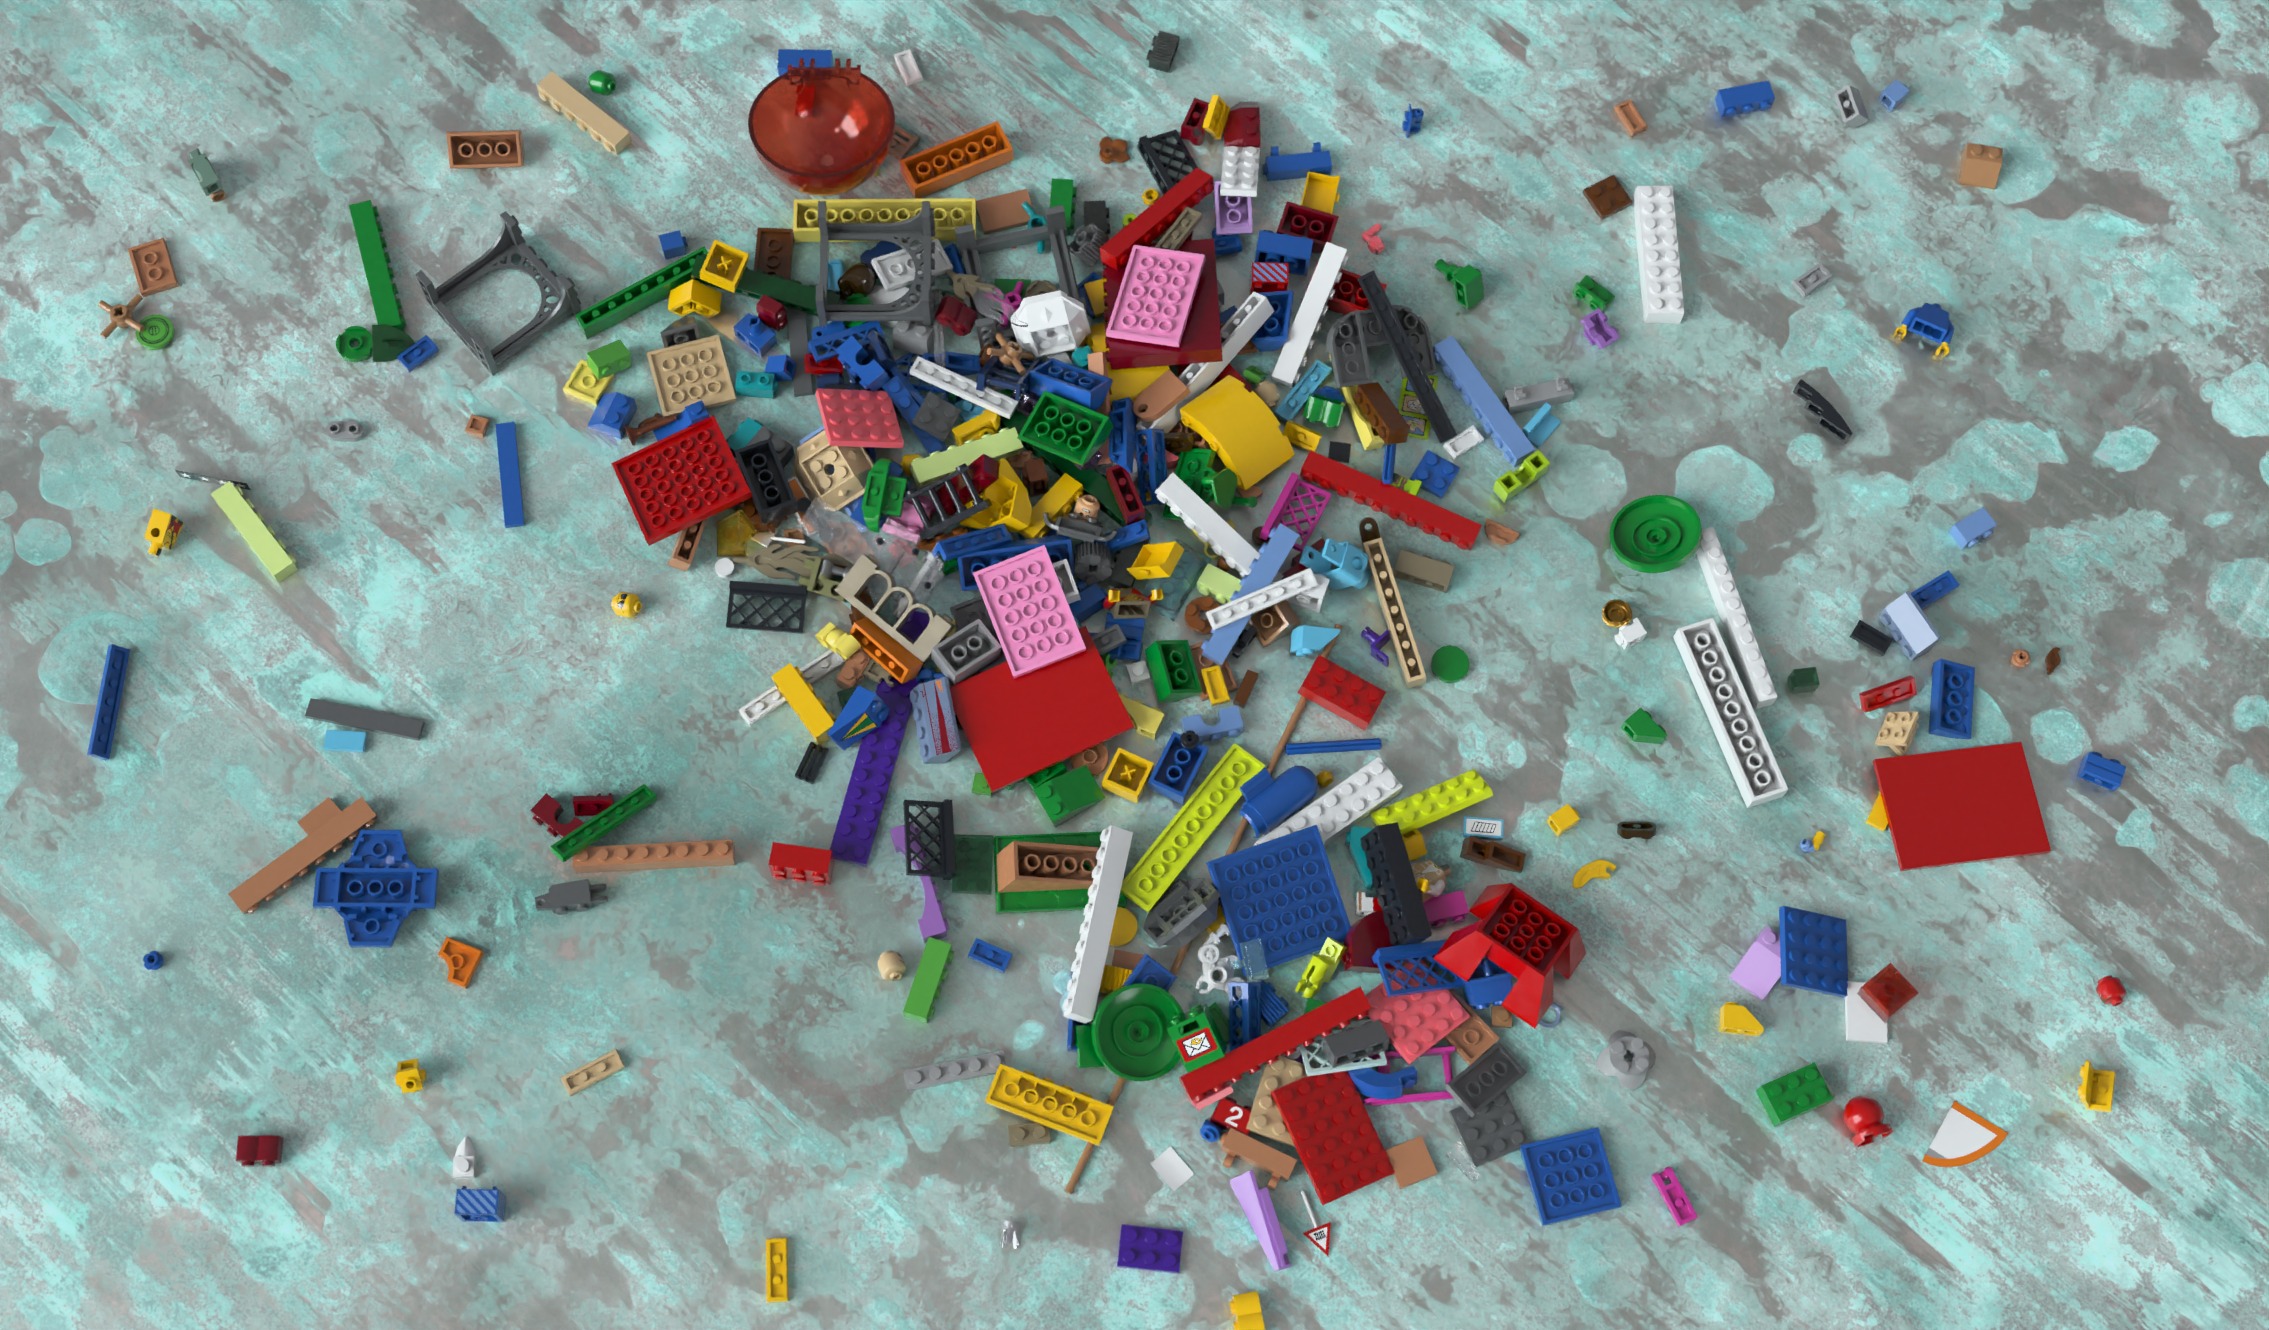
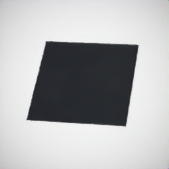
[1328,441,1351,463]

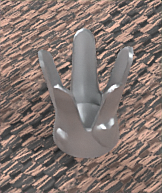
[999,1216,1020,1249]

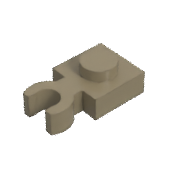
[863,658,894,687]

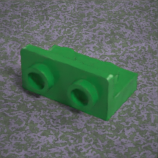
[1572,275,1615,312]

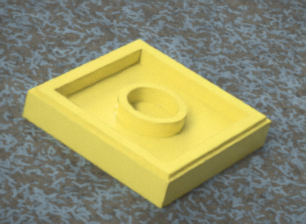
[563,359,614,406]

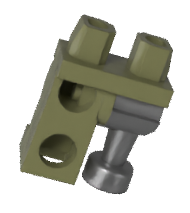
[798,557,852,602]

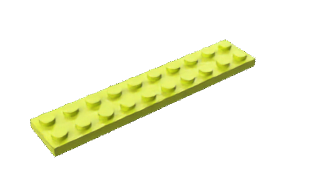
[1120,743,1266,913]

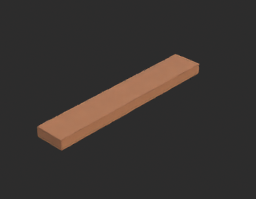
[1087,351,1115,466]

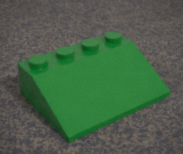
[1017,391,1113,466]

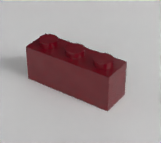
[1106,465,1145,526]

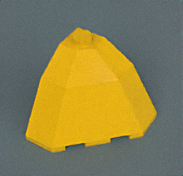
[959,458,1032,532]

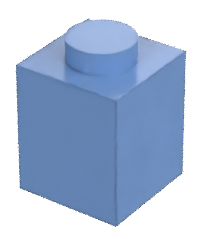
[1878,79,1910,112]

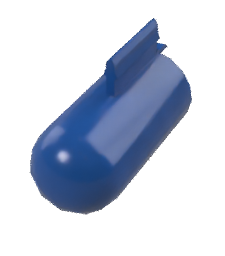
[1239,765,1318,838]

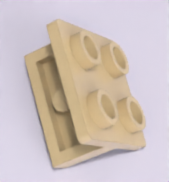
[1875,712,1920,756]

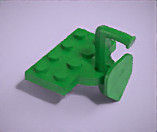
[1162,448,1257,521]

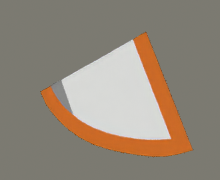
[1922,1101,2008,1167]

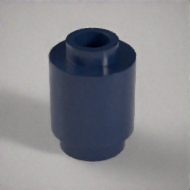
[817,373,844,389]

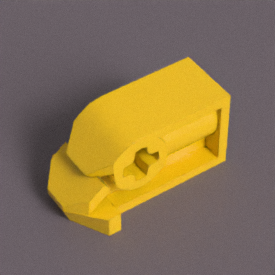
[951,409,1001,446]

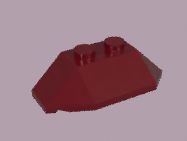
[1224,102,1261,165]

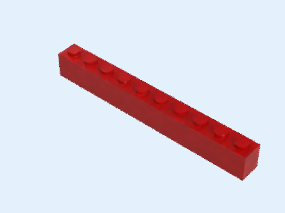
[1300,450,1482,551]
[1179,986,1371,1102]

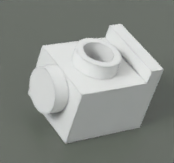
[1615,618,1647,650]

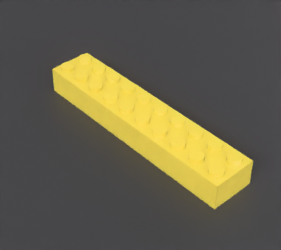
[793,198,976,242]

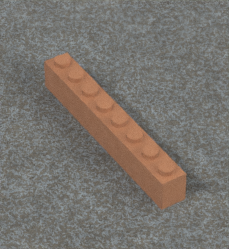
[228,797,378,914]
[573,839,735,874]

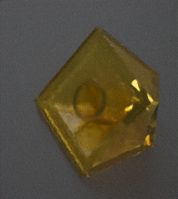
[717,510,758,557]

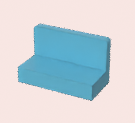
[1522,402,1561,448]

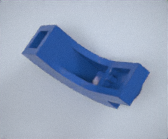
[1348,1059,1417,1100]

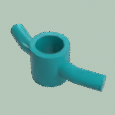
[1022,201,1046,254]

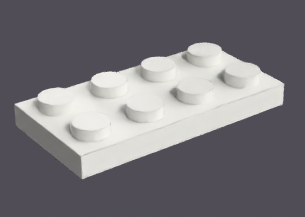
[1220,146,1260,197]
[871,238,953,292]

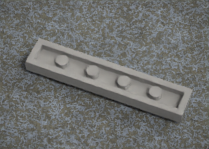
[903,1050,1006,1092]

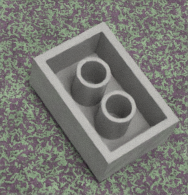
[931,618,1002,685]

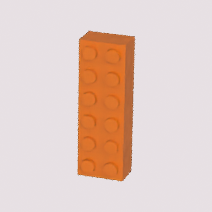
[900,121,1013,199]

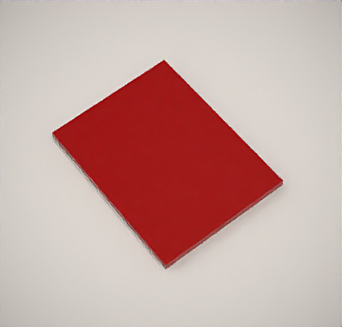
[950,626,1134,793]
[1873,742,2051,871]

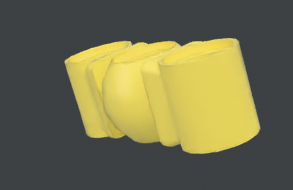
[815,622,861,660]

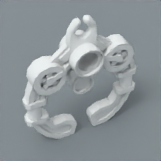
[1195,923,1269,997]

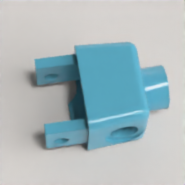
[1299,538,1371,590]

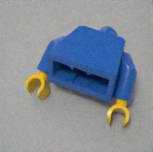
[1894,303,1954,358]

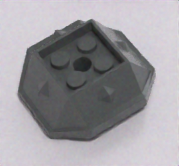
[1143,878,1221,948]

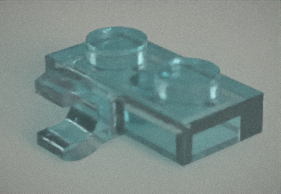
[1230,938,1269,982]

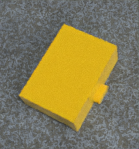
[1301,171,1340,214]
[1127,541,1185,580]

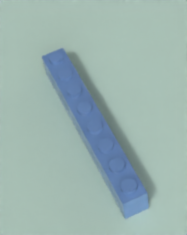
[1433,336,1535,467]
[1201,523,1300,666]

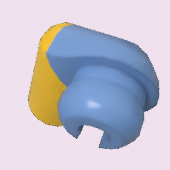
[1799,831,1826,852]

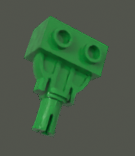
[1435,259,1484,310]

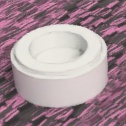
[715,558,735,578]

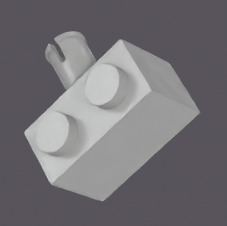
[892,321,934,355]

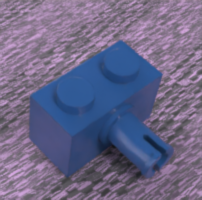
[733,313,777,357]

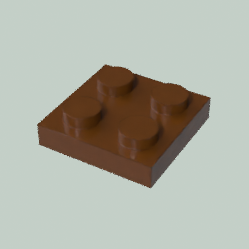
[1582,175,1633,220]

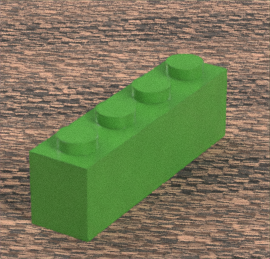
[903,937,954,1023]

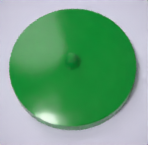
[1610,495,1702,573]
[1092,983,1187,1081]

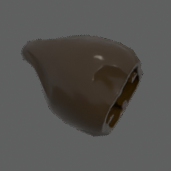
[837,263,876,300]

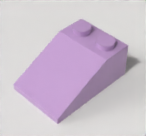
[1214,181,1253,235]
[1729,926,1781,1001]

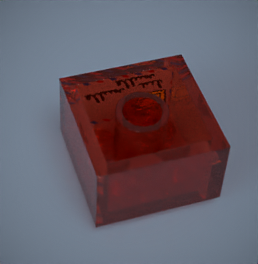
[1857,963,1919,1023]

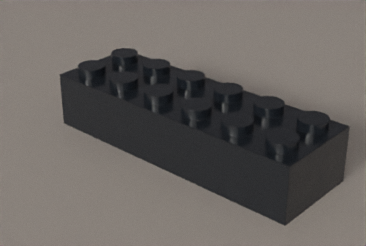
[1361,822,1432,946]

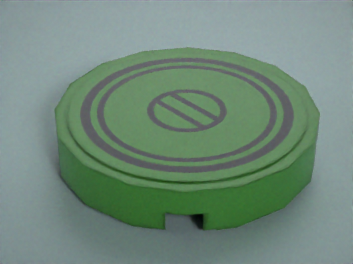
[135,314,175,350]

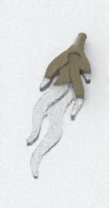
[945,269,1028,327]

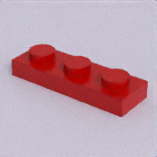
[1859,675,1917,713]

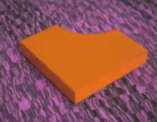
[438,937,484,989]

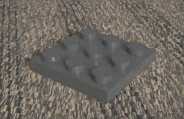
[1449,1091,1530,1168]

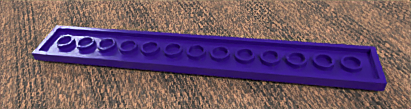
[830,609,930,867]

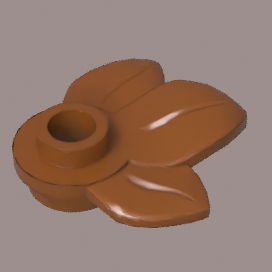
[1099,136,1131,164]

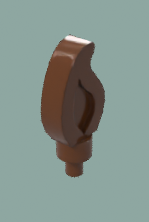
[2045,647,2061,675]

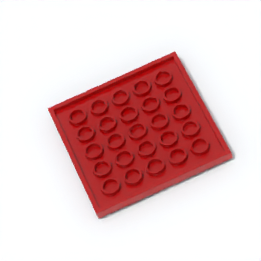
[612,415,752,546]

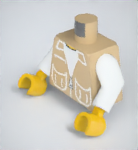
[1410,860,1451,903]

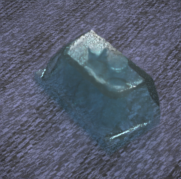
[1143,539,1211,622]

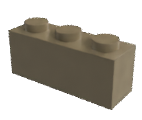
[1393,550,1455,593]

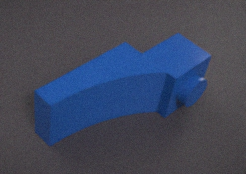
[653,400,709,441]

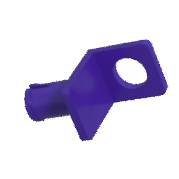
[1361,627,1390,667]

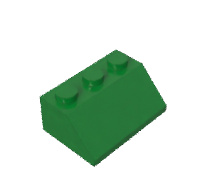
[1145,640,1202,703]

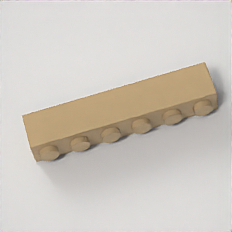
[537,71,632,155]

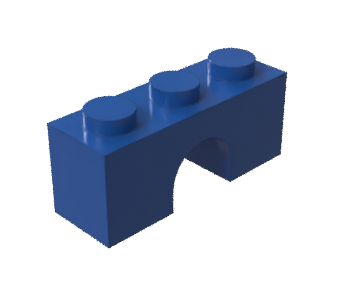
[836,336,891,392]

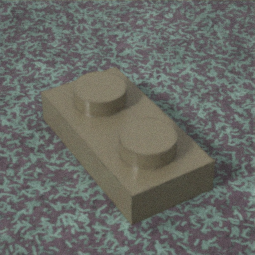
[1008,1123,1050,1147]

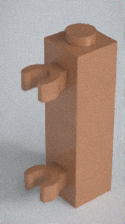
[1219,1128,1297,1190]

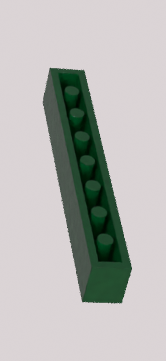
[691,254,840,316]

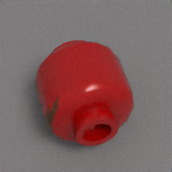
[2096,975,2127,1006]

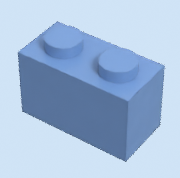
[1949,507,1997,549]

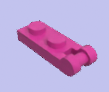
[1651,1166,1698,1227]

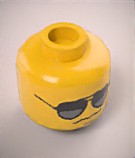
[612,591,642,618]

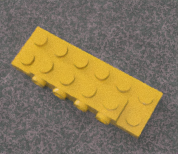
[985,1064,1114,1146]

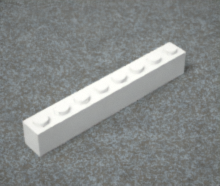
[1271,242,1349,388]
[1155,473,1284,585]

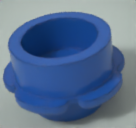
[143,951,163,970]

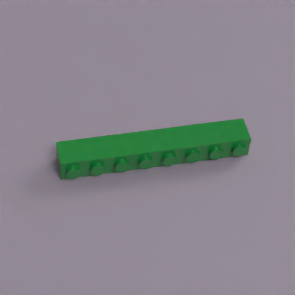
[349,200,407,332]
[575,246,708,339]

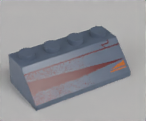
[910,677,962,764]

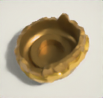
[1602,599,1633,628]

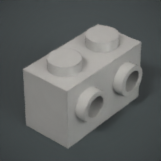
[1834,85,1870,129]

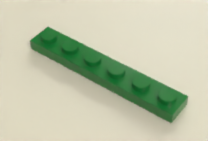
[550,784,657,863]

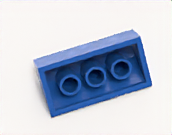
[1030,358,1113,411]

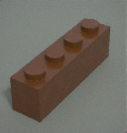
[1355,382,1410,445]

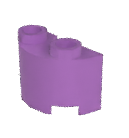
[1581,308,1620,349]

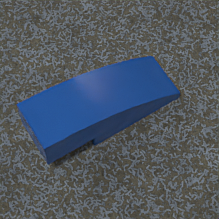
[922,351,981,376]

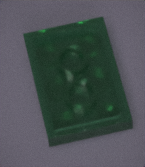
[952,834,994,894]

